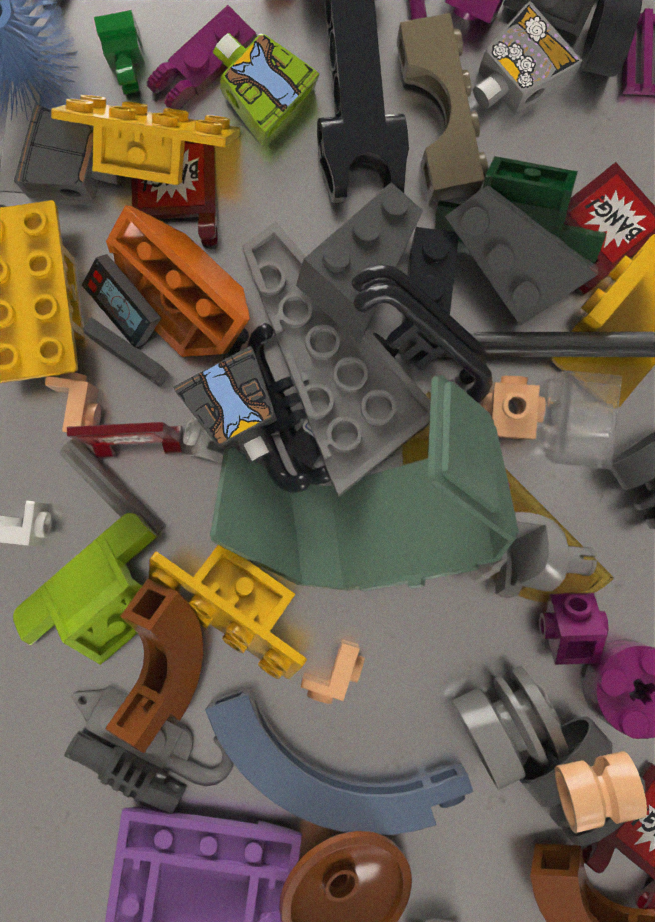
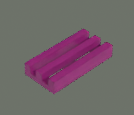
[622,8,655,95]

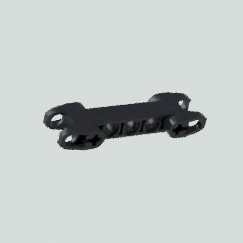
[317,0,409,203]

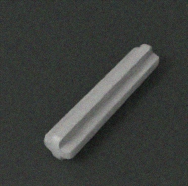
[60,439,162,534]

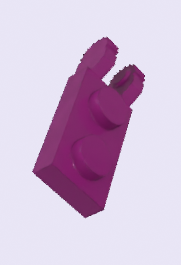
[146,5,257,109]

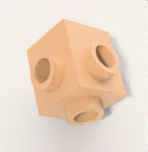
[480,376,546,440]

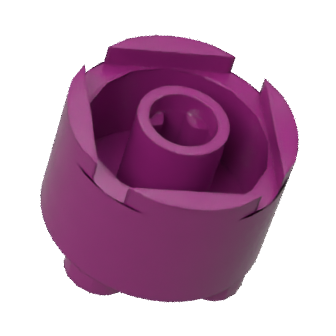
[582,640,655,739]

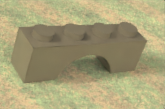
[396,13,488,203]

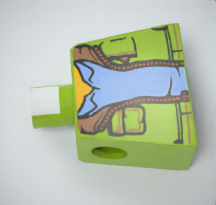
[213,33,319,145]

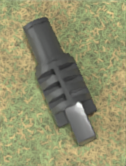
[64,731,185,814]

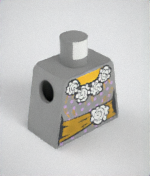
[473,1,583,112]

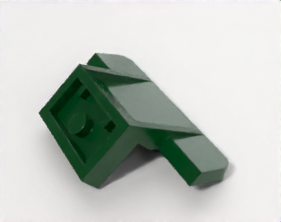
[435,156,606,264]

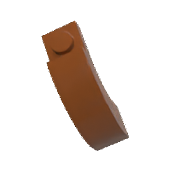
[105,579,203,754]
[530,843,655,922]

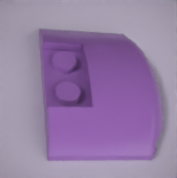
[105,807,302,922]

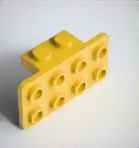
[551,234,655,409]

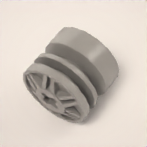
[452,666,569,790]

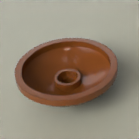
[279,831,412,922]

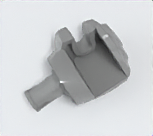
[465,512,597,599]

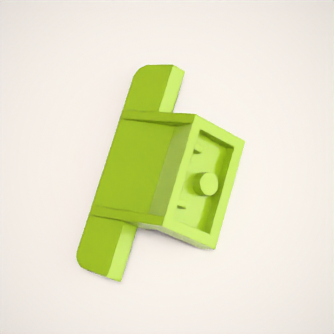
[13,513,157,665]

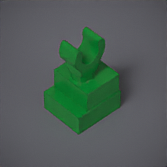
[94,10,144,95]

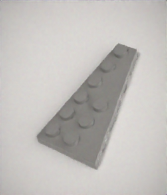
[242,221,431,498]

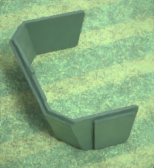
[210,375,519,592]

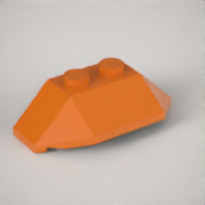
[106,205,250,357]

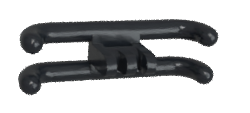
[352,264,493,403]
[222,323,331,493]

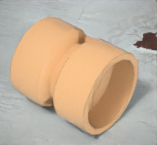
[555,751,647,833]

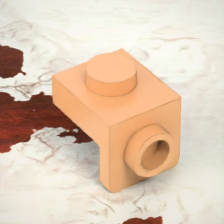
[45,373,101,433]
[300,639,365,704]

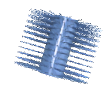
[0,0,78,121]

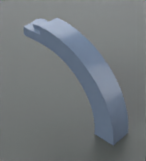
[205,687,474,835]

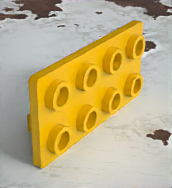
[51,95,240,185]
[0,200,85,383]
[148,545,307,679]

